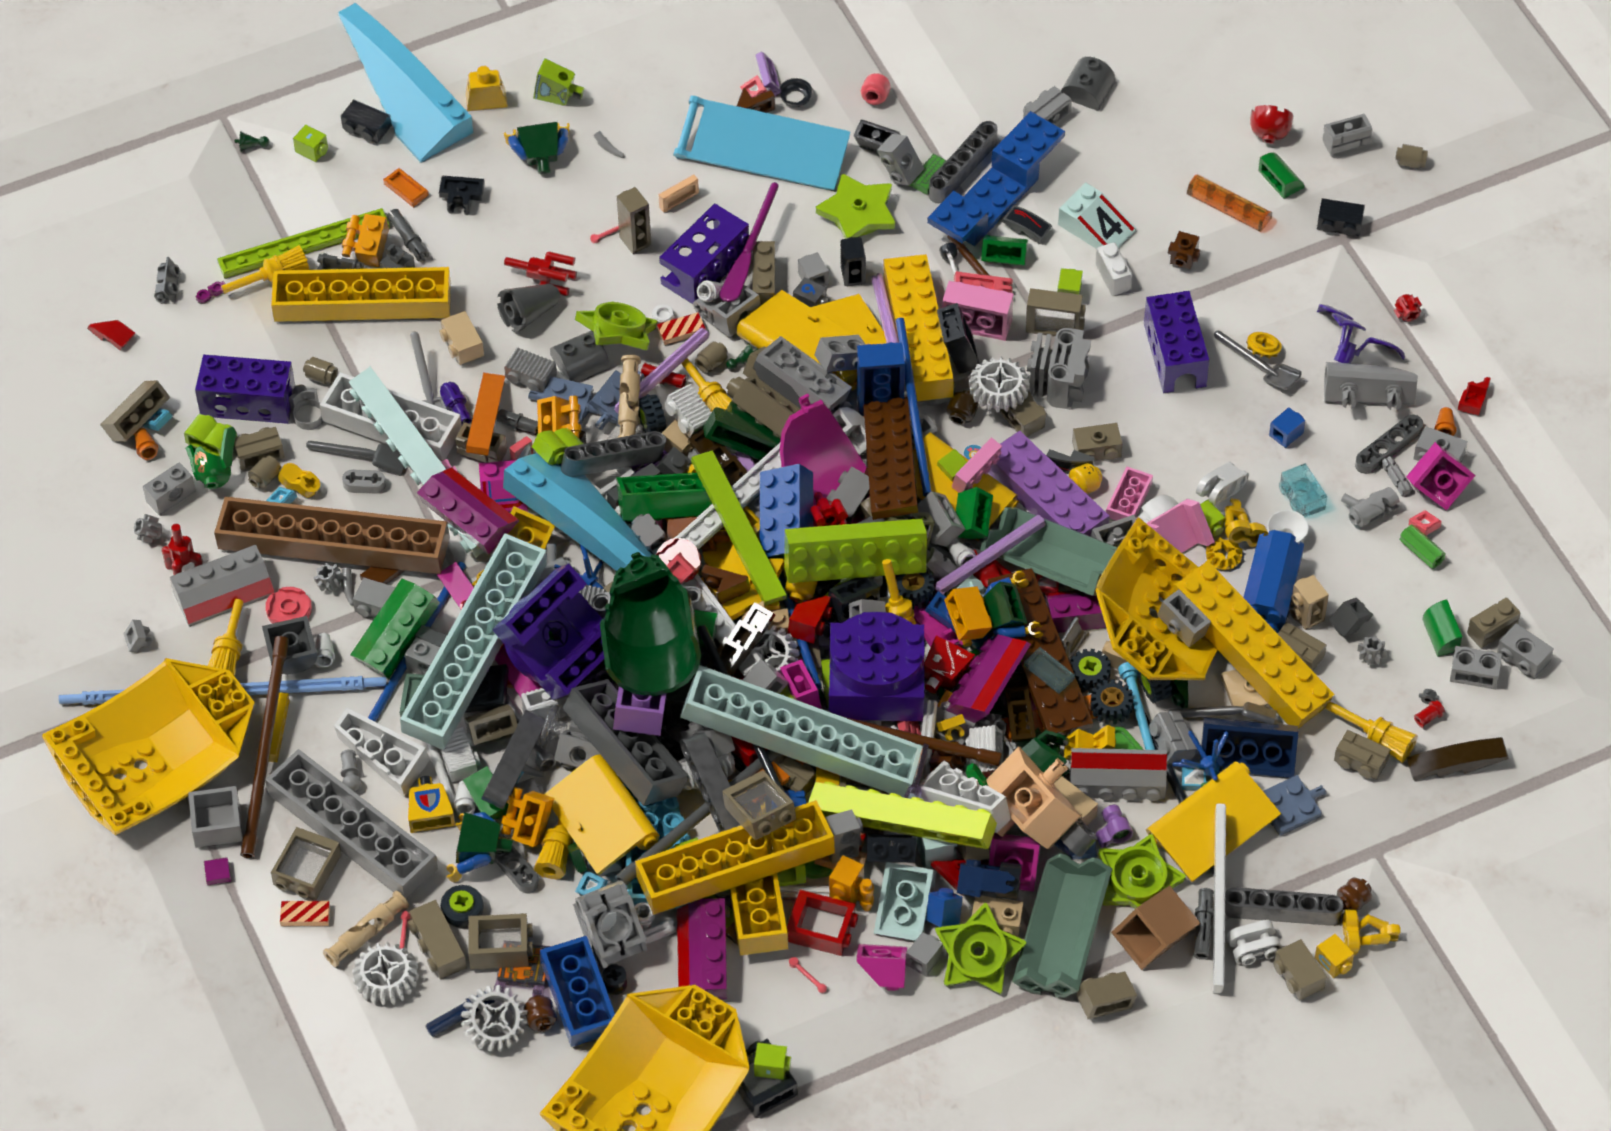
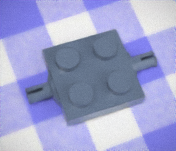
[589,370,649,430]
[528,377,601,426]
[1263,775,1326,836]

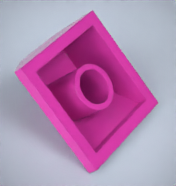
[856,944,907,991]

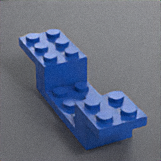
[927,111,1065,246]

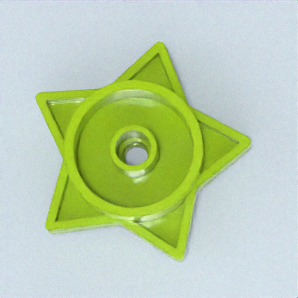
[816,174,895,239]
[575,301,658,350]
[1098,834,1186,909]
[935,903,1026,994]

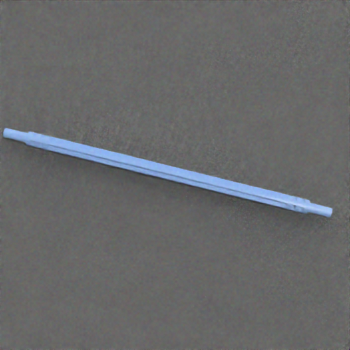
[59,676,387,705]

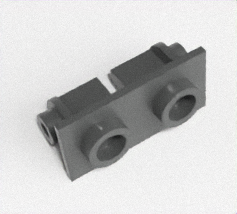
[317,253,365,270]
[154,257,180,304]

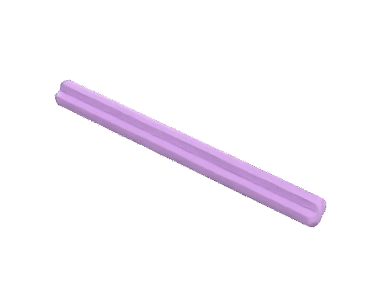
[871,273,899,343]
[614,328,709,414]
[935,515,1045,594]

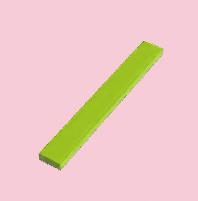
[217,208,390,279]
[691,450,786,606]

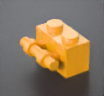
[341,214,389,267]
[537,396,581,438]
[944,586,992,647]
[501,787,555,847]
[829,855,874,911]

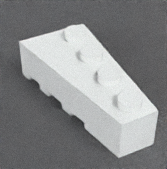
[334,708,430,797]
[916,761,1011,833]

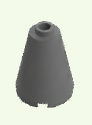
[497,284,560,332]

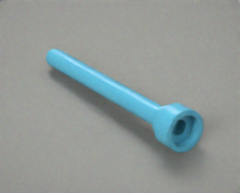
[1118,662,1155,750]

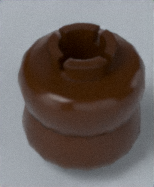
[1337,877,1372,912]
[523,995,557,1032]

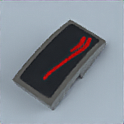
[1002,205,1052,244]
[1046,449,1095,474]

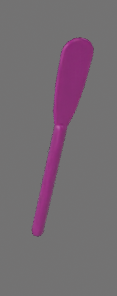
[720,182,779,302]

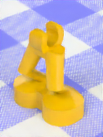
[1224,498,1268,547]
[1342,910,1401,955]

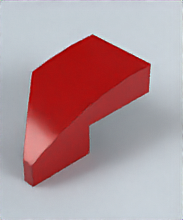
[87,320,135,351]
[1457,377,1491,416]

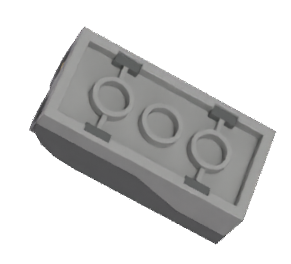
[752,336,852,412]

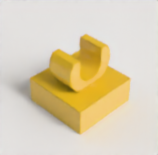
[936,714,965,741]

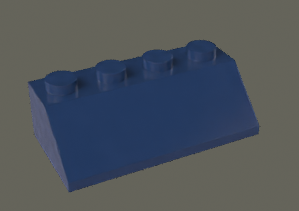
[1200,717,1299,778]

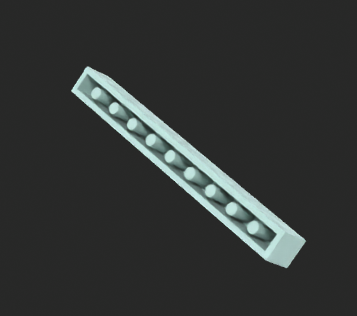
[348,366,484,558]

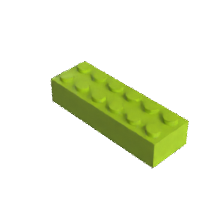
[784,519,927,583]

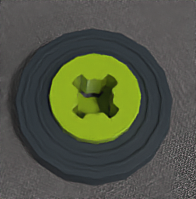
[440,885,484,927]

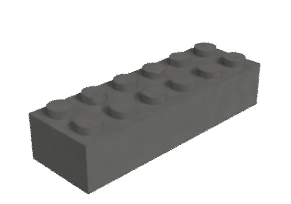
[563,679,689,806]

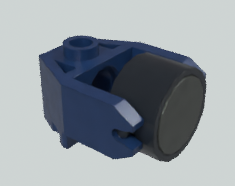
[957,859,1022,900]

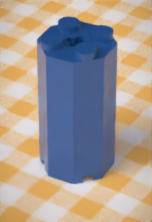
[1243,530,1304,633]

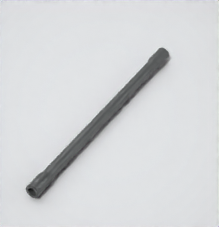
[615,749,783,886]

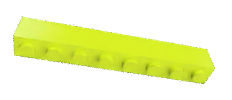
[808,782,997,849]

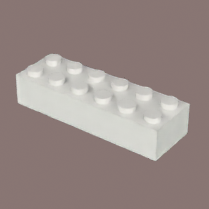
[320,372,462,461]

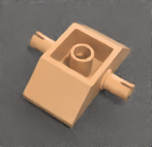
[986,747,1081,849]

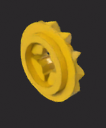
[1246,332,1282,359]
[1206,537,1242,570]

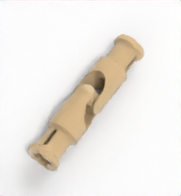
[618,355,641,438]
[323,891,409,967]

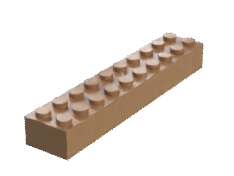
[214,497,450,574]

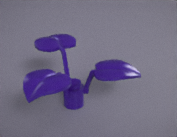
[1317,304,1405,363]

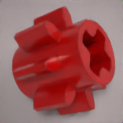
[1394,294,1422,322]

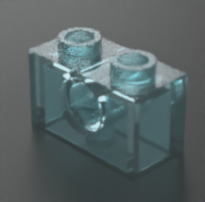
[1279,463,1327,518]

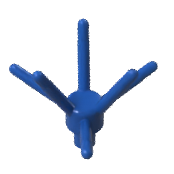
[554,544,604,589]
[1172,731,1228,781]

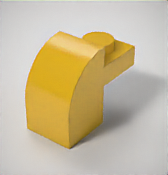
[1064,725,1116,761]

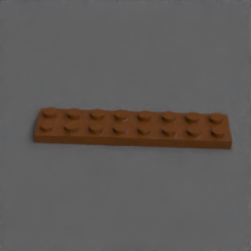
[864,397,918,520]
[988,568,1093,735]

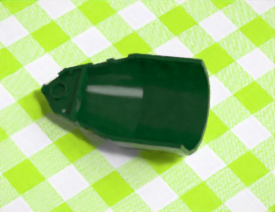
[600,552,702,696]

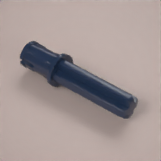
[425,991,495,1037]

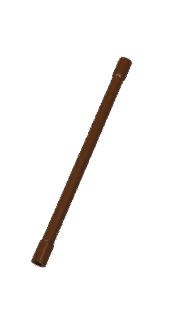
[240,636,289,858]
[841,716,1002,767]

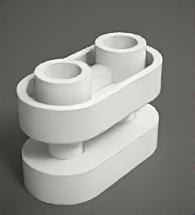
[1226,920,1282,965]

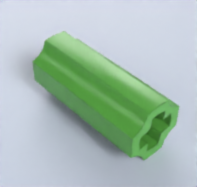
[1399,524,1446,569]

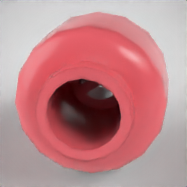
[861,73,891,105]

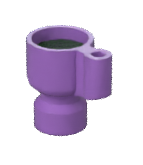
[1096,805,1133,848]

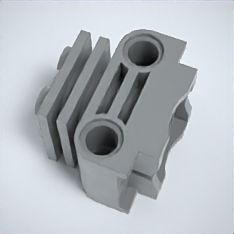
[1027,328,1091,410]
[573,880,648,968]

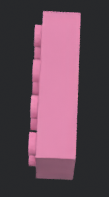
[952,437,1002,493]
[1106,466,1153,521]

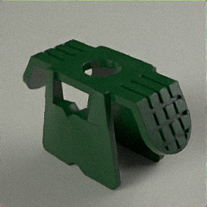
[1022,730,1070,781]

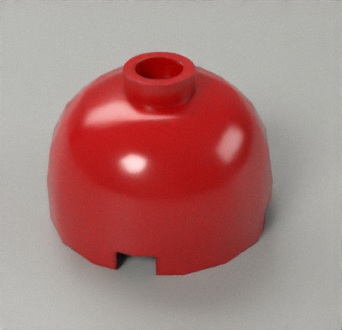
[1250,105,1294,143]

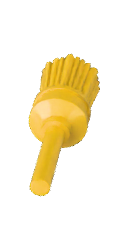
[221,245,309,294]
[681,358,732,412]
[882,559,916,624]
[207,599,244,676]
[1326,701,1418,763]
[534,819,573,880]

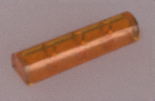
[1187,174,1272,232]

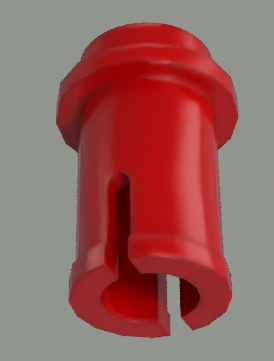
[1414,700,1445,728]

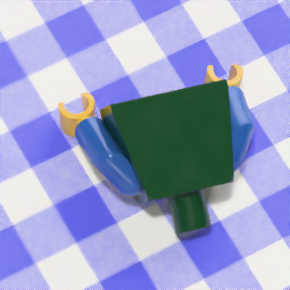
[504,122,570,174]
[983,571,1043,638]
[446,812,513,883]

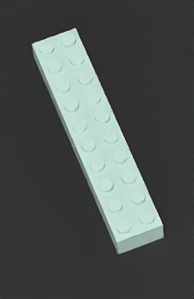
[400,534,547,750]
[681,665,923,798]

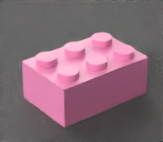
[942,281,1013,341]

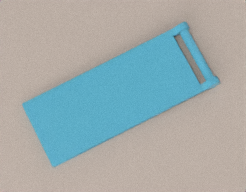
[673,95,850,191]

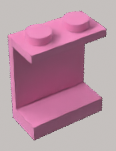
[1146,499,1215,553]

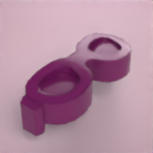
[195,281,226,303]

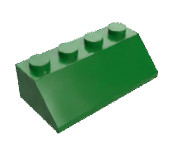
[616,473,712,522]
[350,579,440,679]

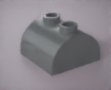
[1061,57,1115,111]
[550,331,610,382]
[262,616,317,675]

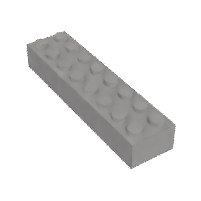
[265,749,438,900]

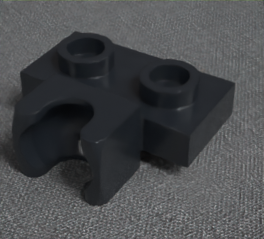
[439,175,485,215]

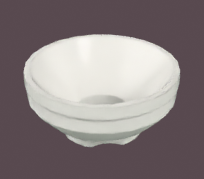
[1267,510,1309,544]

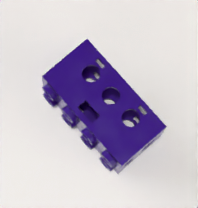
[659,203,750,304]
[1144,291,1209,393]
[195,354,296,424]

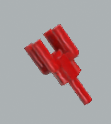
[504,251,577,296]
[811,492,848,527]
[162,524,203,575]

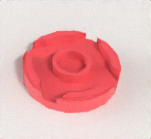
[266,587,312,624]

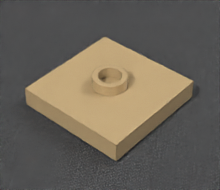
[1221,670,1271,715]

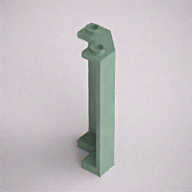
[980,507,1118,596]
[1012,854,1112,998]

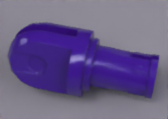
[440,381,473,425]

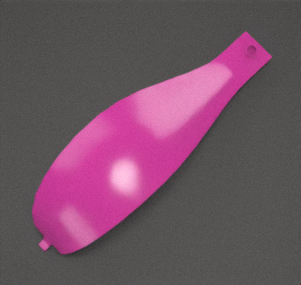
[780,394,963,647]

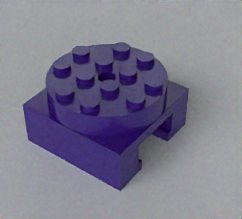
[492,563,605,700]
[829,612,925,721]

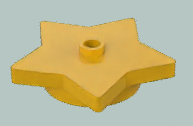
[701,545,784,621]

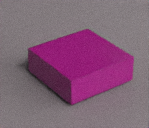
[204,857,231,886]

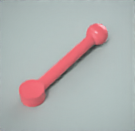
[590,226,619,243]
[400,911,410,949]
[789,957,827,993]

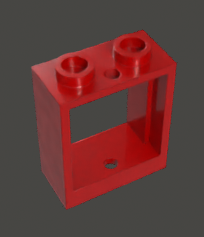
[786,889,859,956]

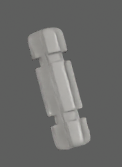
[1382,456,1412,496]

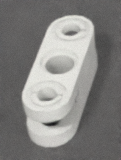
[1196,462,1249,505]

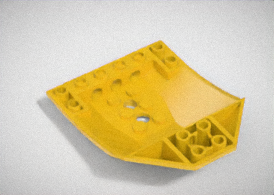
[1095,517,1217,680]
[42,658,254,835]
[540,985,749,1131]

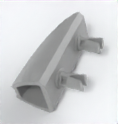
[1324,362,1418,410]

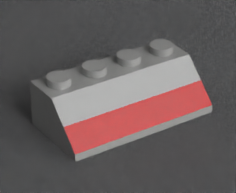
[170,545,275,627]
[1070,748,1167,801]

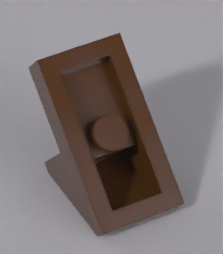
[737,87,775,113]
[702,565,751,604]

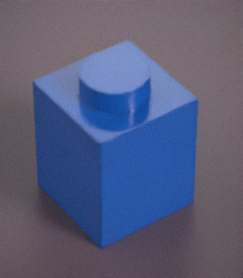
[1269,407,1305,448]
[926,888,963,927]

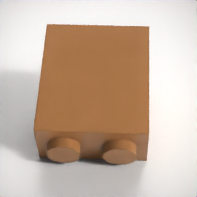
[1111,886,1200,970]

